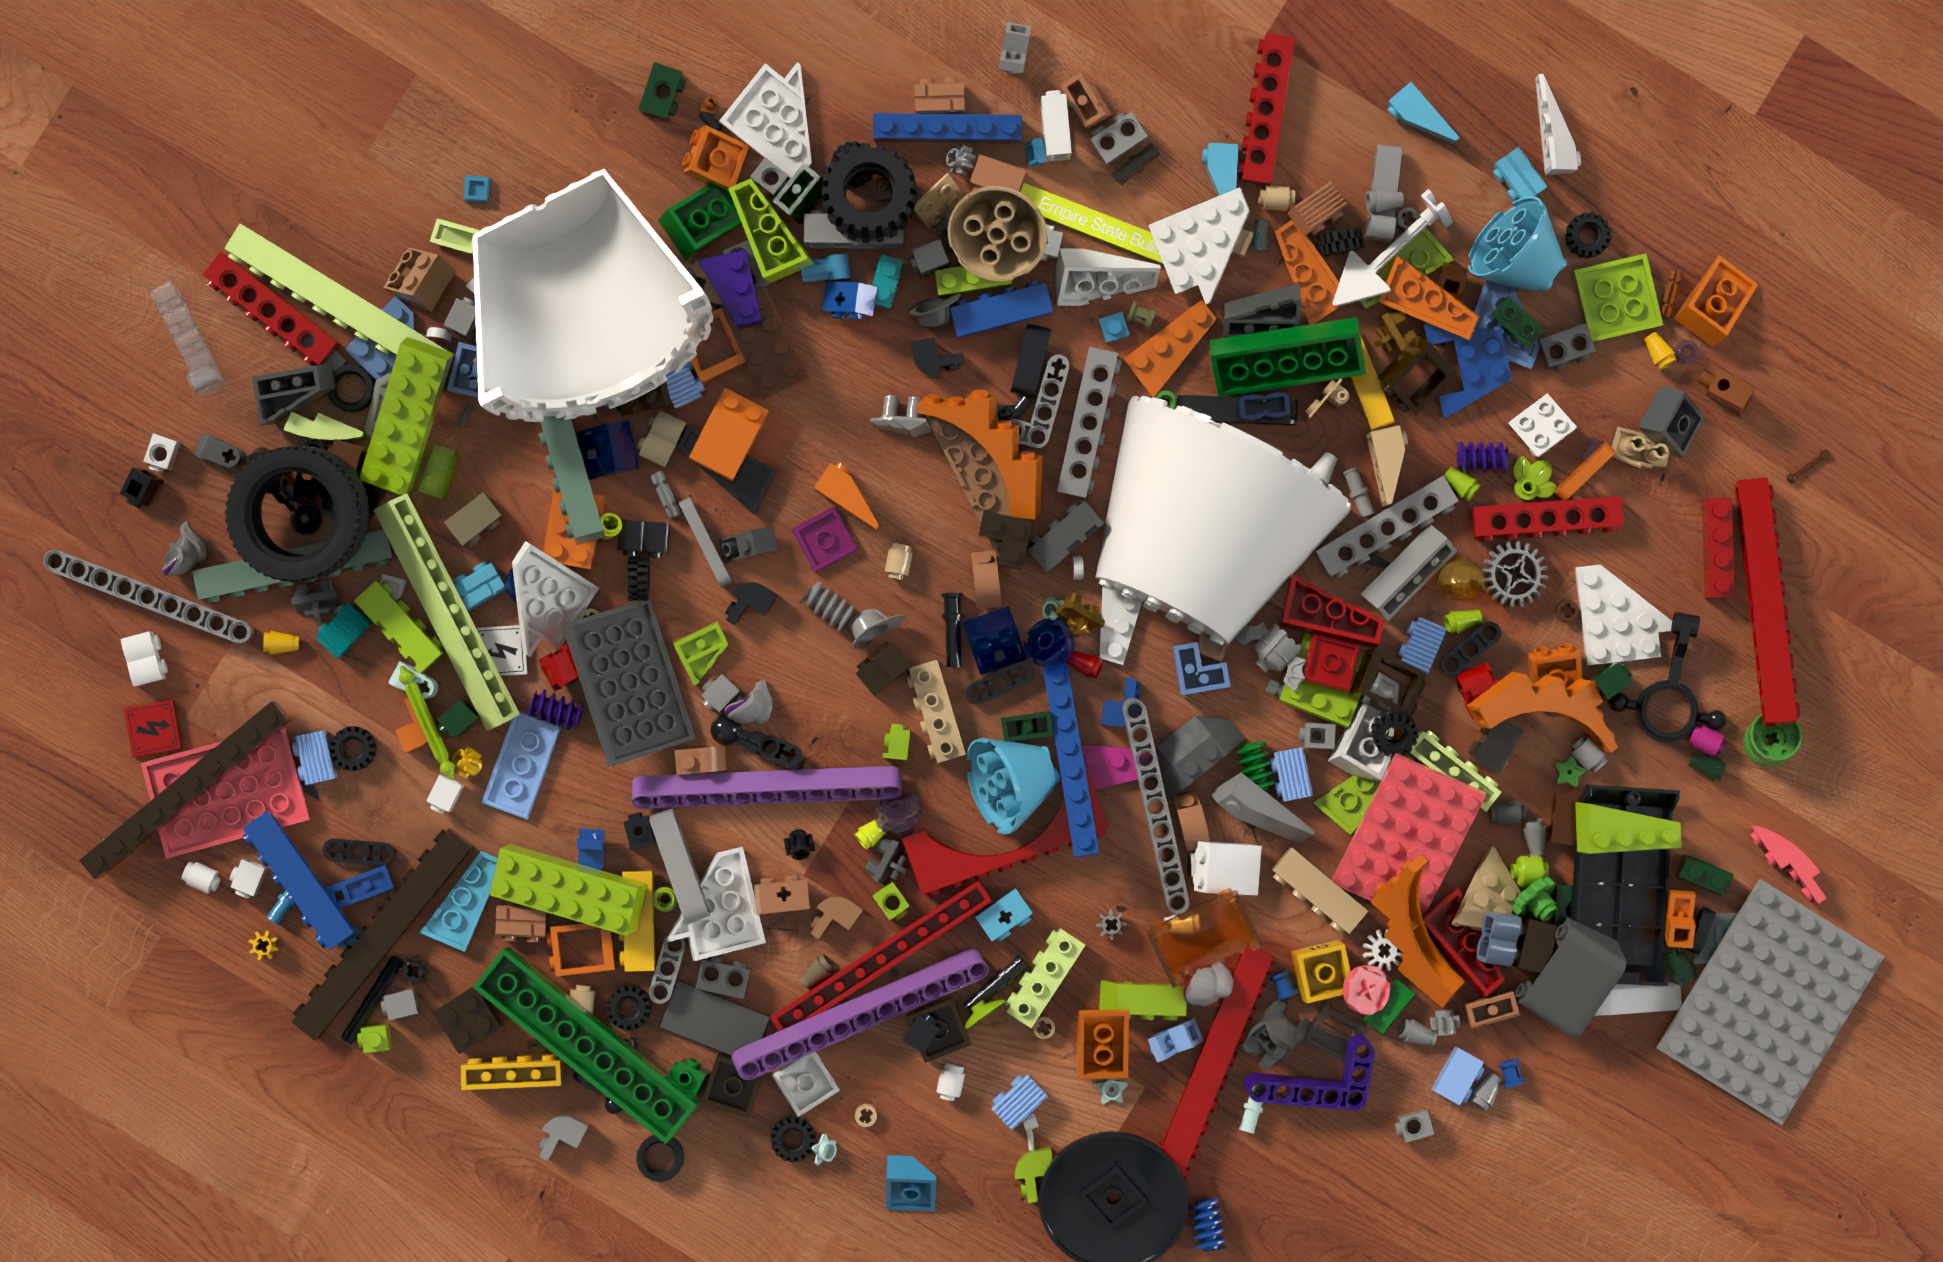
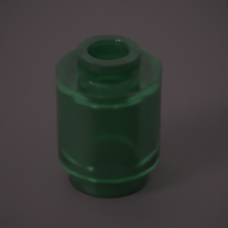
[1663,948,1698,986]

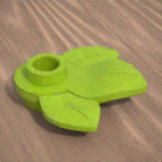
[1512,456,1557,501]

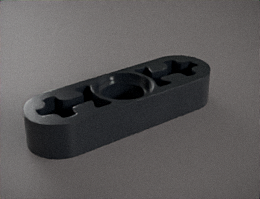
[966,662,1033,704]
[322,838,396,865]

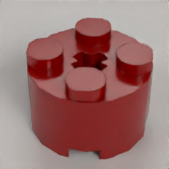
[539,643,579,692]
[1455,662,1499,720]

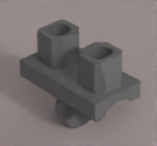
[291,579,341,622]
[864,838,909,885]

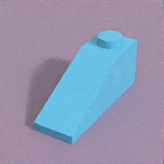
[1386,82,1460,144]
[1202,143,1238,196]

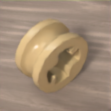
[1033,1016,1055,1039]
[855,1104,877,1127]

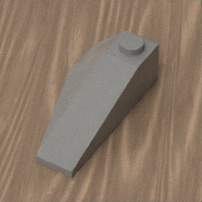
[1211,773,1315,844]

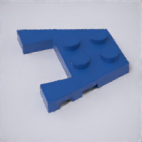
[1424,322,1512,418]

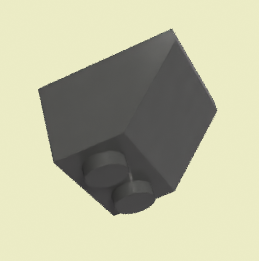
[1638,386,1705,458]

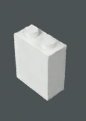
[1193,841,1262,895]

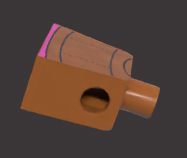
[1697,369,1755,416]

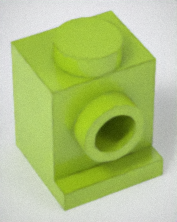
[883,724,911,760]

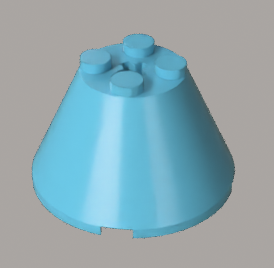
[1468,196,1567,292]
[966,738,1060,835]

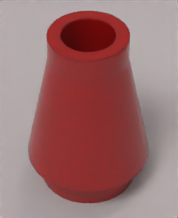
[1065,649,1104,679]

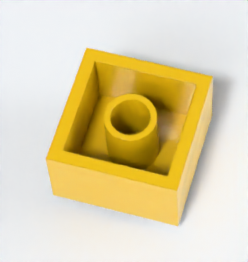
[1291,940,1350,1003]

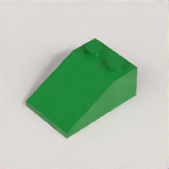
[658,183,742,261]

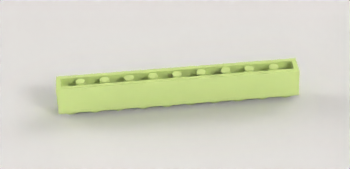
[224,224,447,355]
[374,493,520,731]

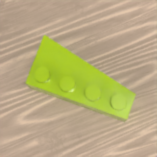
[728,179,815,283]
[354,580,446,674]
[1575,802,1681,854]

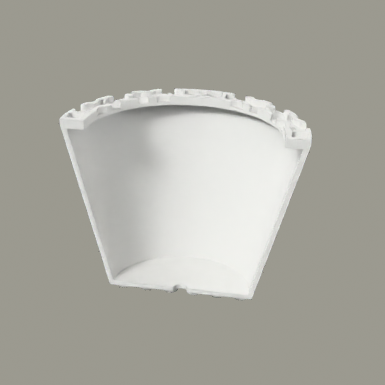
[473,169,713,422]
[1095,396,1352,646]

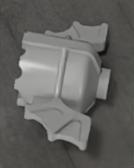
[1235,622,1306,692]

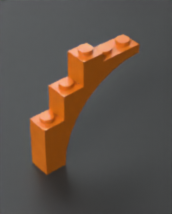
[917,389,1043,520]
[1467,672,1618,753]
[1371,854,1465,1008]

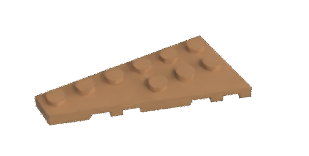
[924,407,1011,549]

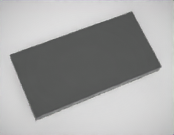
[660,980,770,1055]

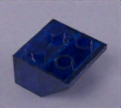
[576,420,639,480]
[962,606,1027,675]

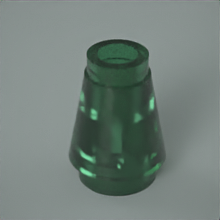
[1688,753,1727,782]

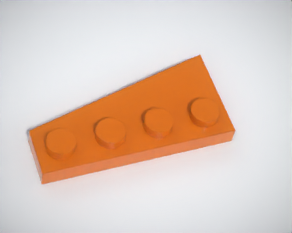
[1274,220,1340,325]
[1378,256,1480,340]
[1123,300,1217,398]

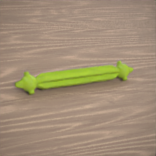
[399,665,455,780]

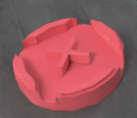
[1343,965,1390,1015]

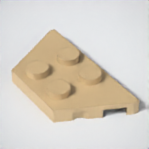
[1452,846,1521,931]

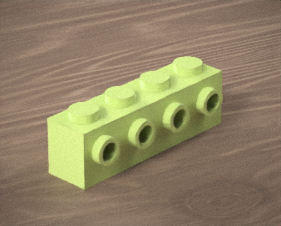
[1405,730,1501,812]
[1005,928,1085,1028]

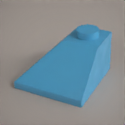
[886,1155,936,1212]

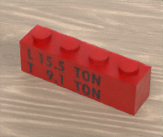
[1702,498,1735,599]

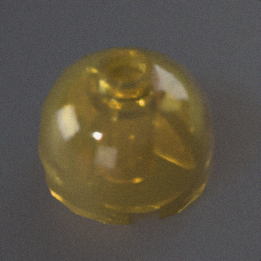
[1436,557,1486,601]

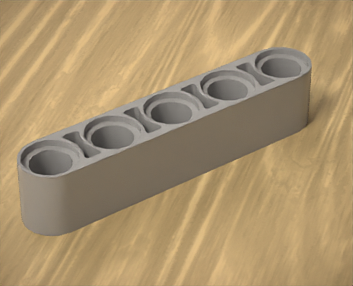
[649,808,711,925]

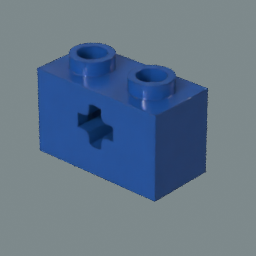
[822,282,877,320]

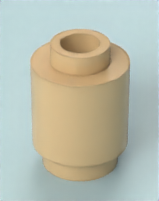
[1258,185,1295,212]
[884,543,913,581]
[570,984,595,1014]

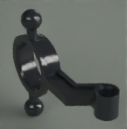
[1609,612,1727,742]

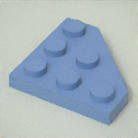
[1474,280,1540,370]
[345,296,415,380]

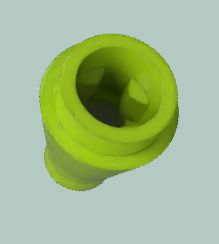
[1444,467,1481,501]
[1444,609,1483,635]
[653,887,677,912]

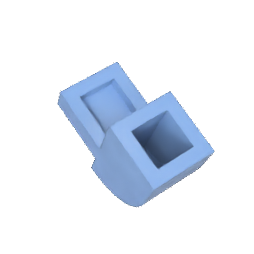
[1148,1018,1204,1062]

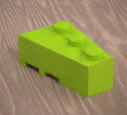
[1099,980,1187,1021]

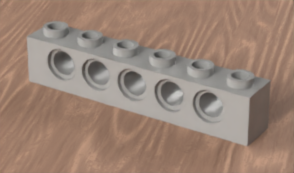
[1056,346,1122,499]
[1314,475,1458,579]

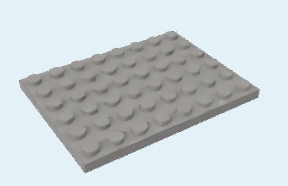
[1656,879,1885,1125]

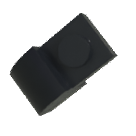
[910,337,964,379]
[725,582,778,626]

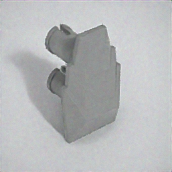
[870,395,932,437]

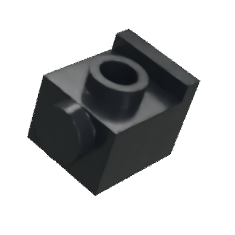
[120,467,164,508]
[623,812,656,851]

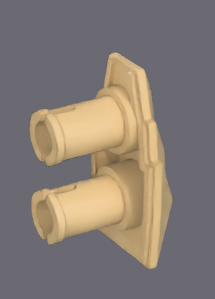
[1612,427,1670,469]

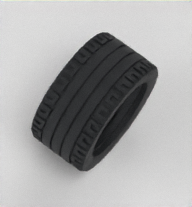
[225,446,370,582]

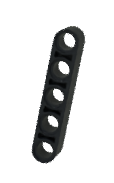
[1177,395,1298,425]

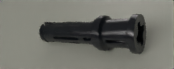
[941,593,964,667]

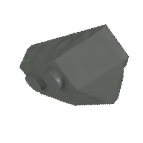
[1152,716,1245,800]

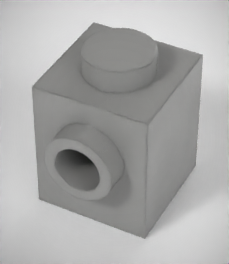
[701,674,741,712]

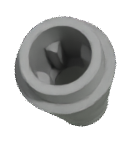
[1365,188,1404,213]
[1522,818,1547,856]
[1398,1018,1437,1046]
[1470,1073,1502,1111]

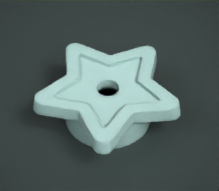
[1095,1078,1128,1104]
[812,1134,837,1165]

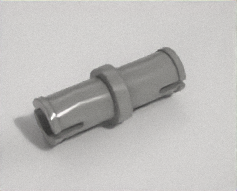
[1343,467,1375,519]

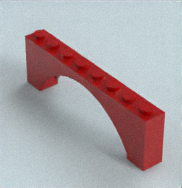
[902,771,1109,897]

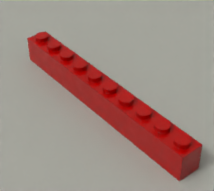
[1734,478,1800,727]
[770,880,992,1031]
[1160,943,1275,1181]

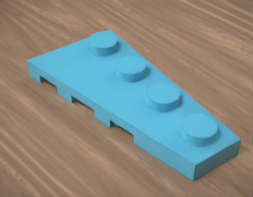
[419,851,498,952]

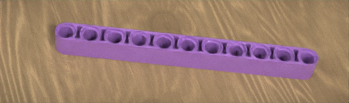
[632,766,902,809]
[732,949,988,1080]

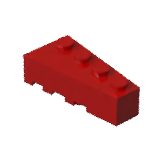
[1280,574,1384,648]
[1422,888,1505,997]

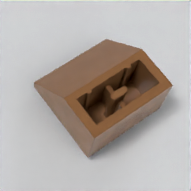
[383,247,456,312]

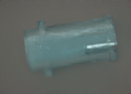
[1251,220,1271,252]

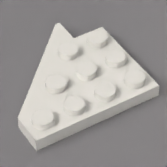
[719,62,812,179]
[1148,187,1250,304]
[512,541,599,657]
[1575,565,1672,666]
[666,847,766,961]

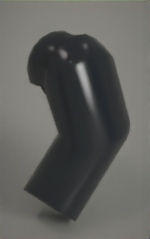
[997,395,1032,421]

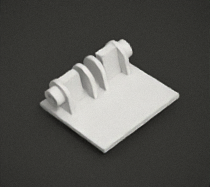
[1508,394,1577,457]

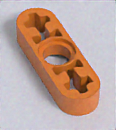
[1555,442,1615,500]

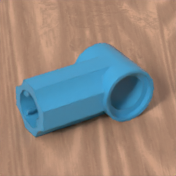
[801,254,851,283]

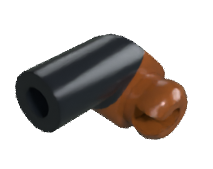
[699,96,723,131]

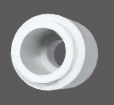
[181,862,221,894]
[936,1063,965,1101]

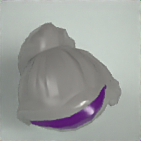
[162,521,208,577]
[724,679,773,724]
[1183,959,1233,1006]

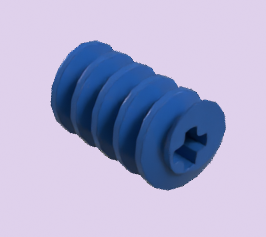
[1189,1197,1227,1251]

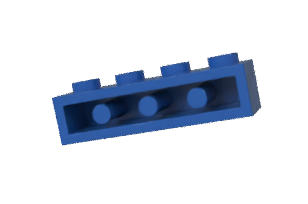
[950,280,1053,339]

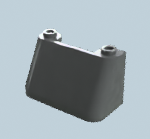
[1515,918,1627,1039]

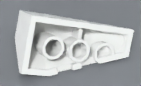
[1535,74,1581,176]
[1055,248,1161,306]
[1328,672,1399,781]
[1594,982,1682,1016]

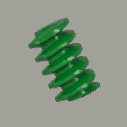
[1237,740,1275,791]

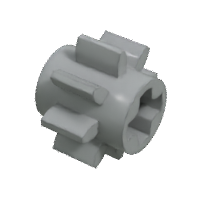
[946,145,977,176]
[1096,909,1127,940]
[1430,1009,1461,1036]

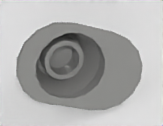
[848,609,905,649]

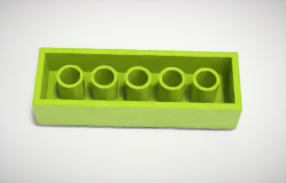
[359,337,454,495]
[490,844,648,936]

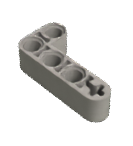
[1366,144,1402,242]
[1009,355,1070,450]

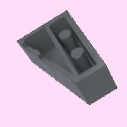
[1223,283,1301,338]
[252,364,335,426]
[1028,501,1104,573]

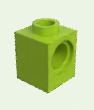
[873,881,910,921]

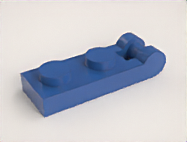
[326,865,395,909]

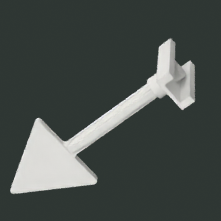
[1333,189,1453,307]

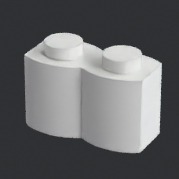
[121,631,168,687]

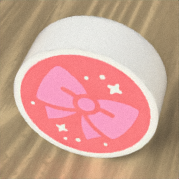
[426,327,452,343]
[1071,555,1084,580]

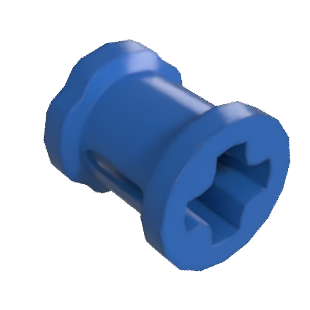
[1270,969,1299,1000]
[1498,1058,1526,1088]

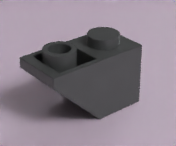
[719,526,778,563]

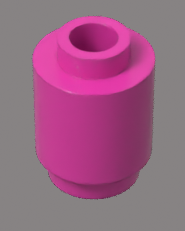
[1687,724,1726,757]

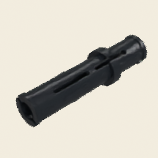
[963,955,1029,1014]

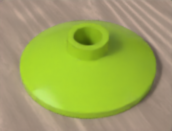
[964,999,1005,1030]

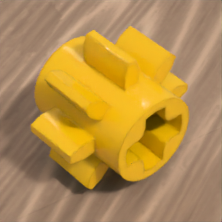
[451,746,482,779]
[248,930,280,960]

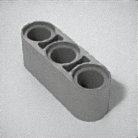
[649,937,687,1004]

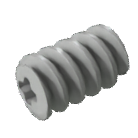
[799,580,854,633]

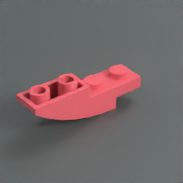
[1749,825,1826,904]

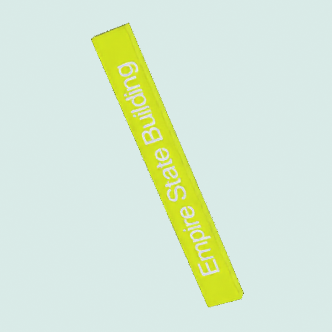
[1020,183,1164,265]

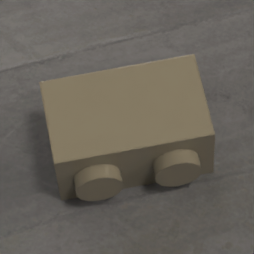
[444,492,504,547]

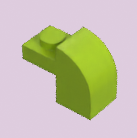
[1015,1147,1053,1203]

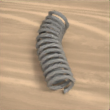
[459,404,473,428]

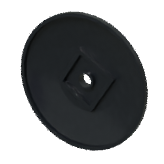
[1039,1131,1188,1262]

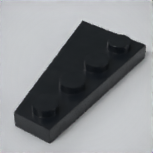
[677,425,777,514]

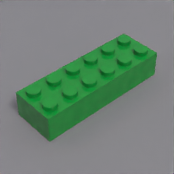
[1210,317,1366,397]

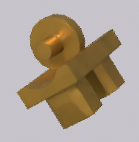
[1375,311,1416,354]
[1055,593,1105,638]

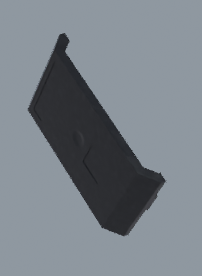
[1571,784,1680,986]

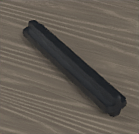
[341,956,403,1044]

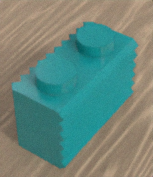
[872,254,904,311]
[315,603,373,659]

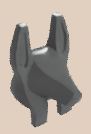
[1242,998,1309,1071]

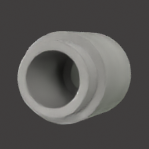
[1571,737,1608,773]

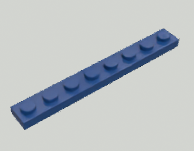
[1043,663,1100,859]

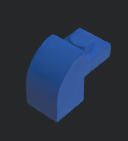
[1101,678,1141,727]
[577,829,606,869]

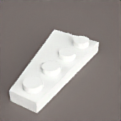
[1099,586,1142,665]

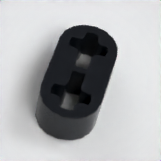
[1686,906,1716,955]

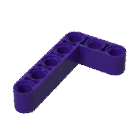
[1244,1035,1375,1111]

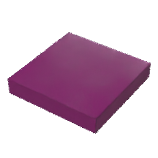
[792,506,859,573]

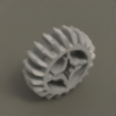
[1481,541,1548,608]

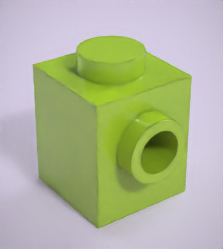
[357,1023,392,1053]

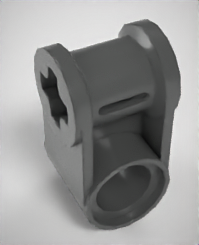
[194,433,245,469]

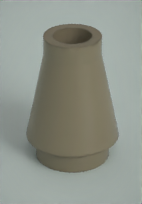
[800,954,837,990]

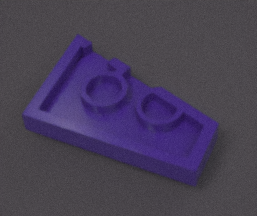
[698,250,762,328]

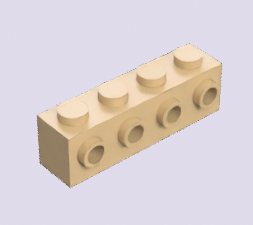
[906,660,966,763]
[1271,847,1368,934]

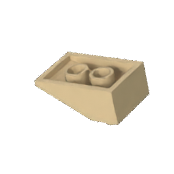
[1366,425,1408,507]

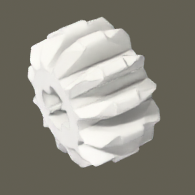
[1362,929,1403,971]

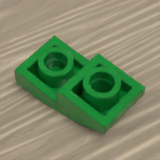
[1363,979,1415,1035]

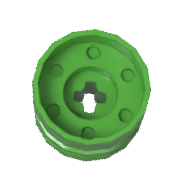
[1743,714,1802,768]

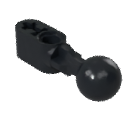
[245,447,322,535]
[710,714,806,770]

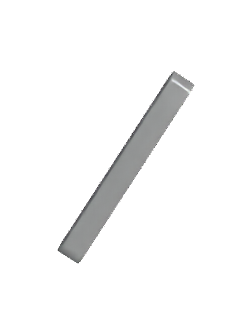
[43,550,255,644]
[1122,698,1189,914]

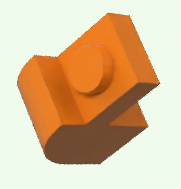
[395,698,437,753]
[1665,890,1696,948]

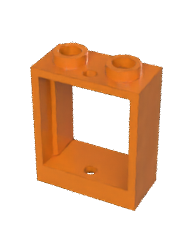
[691,306,747,384]
[547,923,617,976]

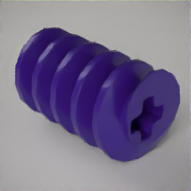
[1456,442,1509,474]
[528,689,584,731]

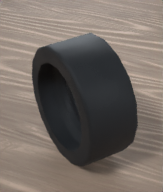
[327,364,375,413]
[636,1135,684,1182]

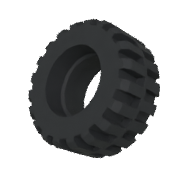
[822,143,917,243]

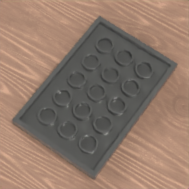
[562,598,696,767]

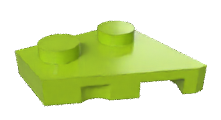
[673,621,728,686]

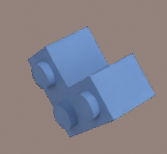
[447,342,479,399]
[1172,642,1231,695]

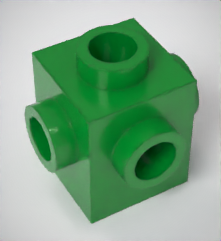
[669,1057,711,1097]

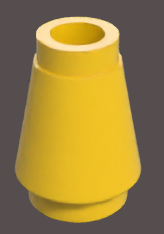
[1644,332,1677,370]
[263,630,299,655]

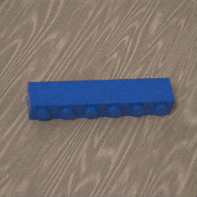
[873,113,1022,144]
[243,811,356,950]

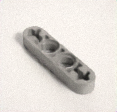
[679,497,733,588]

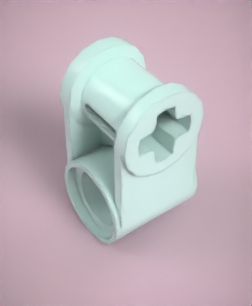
[388,661,439,699]

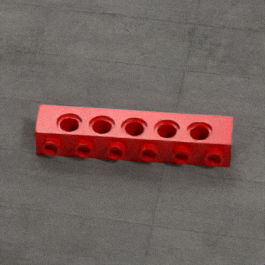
[1237,33,1295,186]
[202,251,341,366]
[1471,496,1624,542]

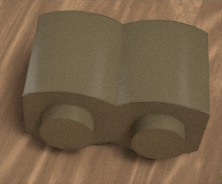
[637,411,688,469]

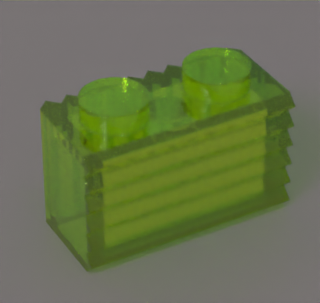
[418,445,459,500]

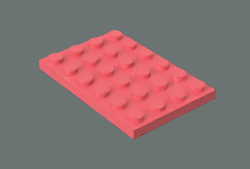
[141,726,311,859]
[1331,753,1486,917]

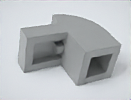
[998,22,1032,74]
[538,1114,590,1161]

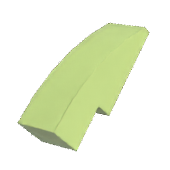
[430,218,480,256]
[283,412,366,442]

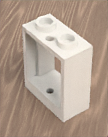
[1041,90,1072,162]

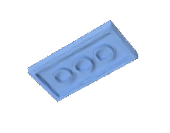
[481,711,562,820]

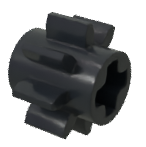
[784,829,815,860]
[399,955,431,986]

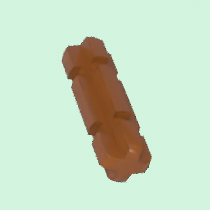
[1660,270,1683,319]

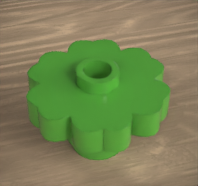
[1512,876,1558,922]

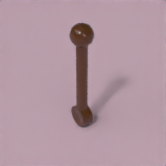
[1787,450,1831,483]

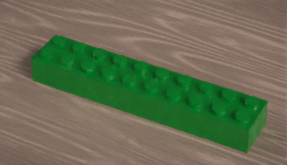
[473,947,701,1144]

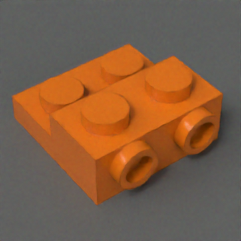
[682,125,749,192]
[1528,643,1583,688]

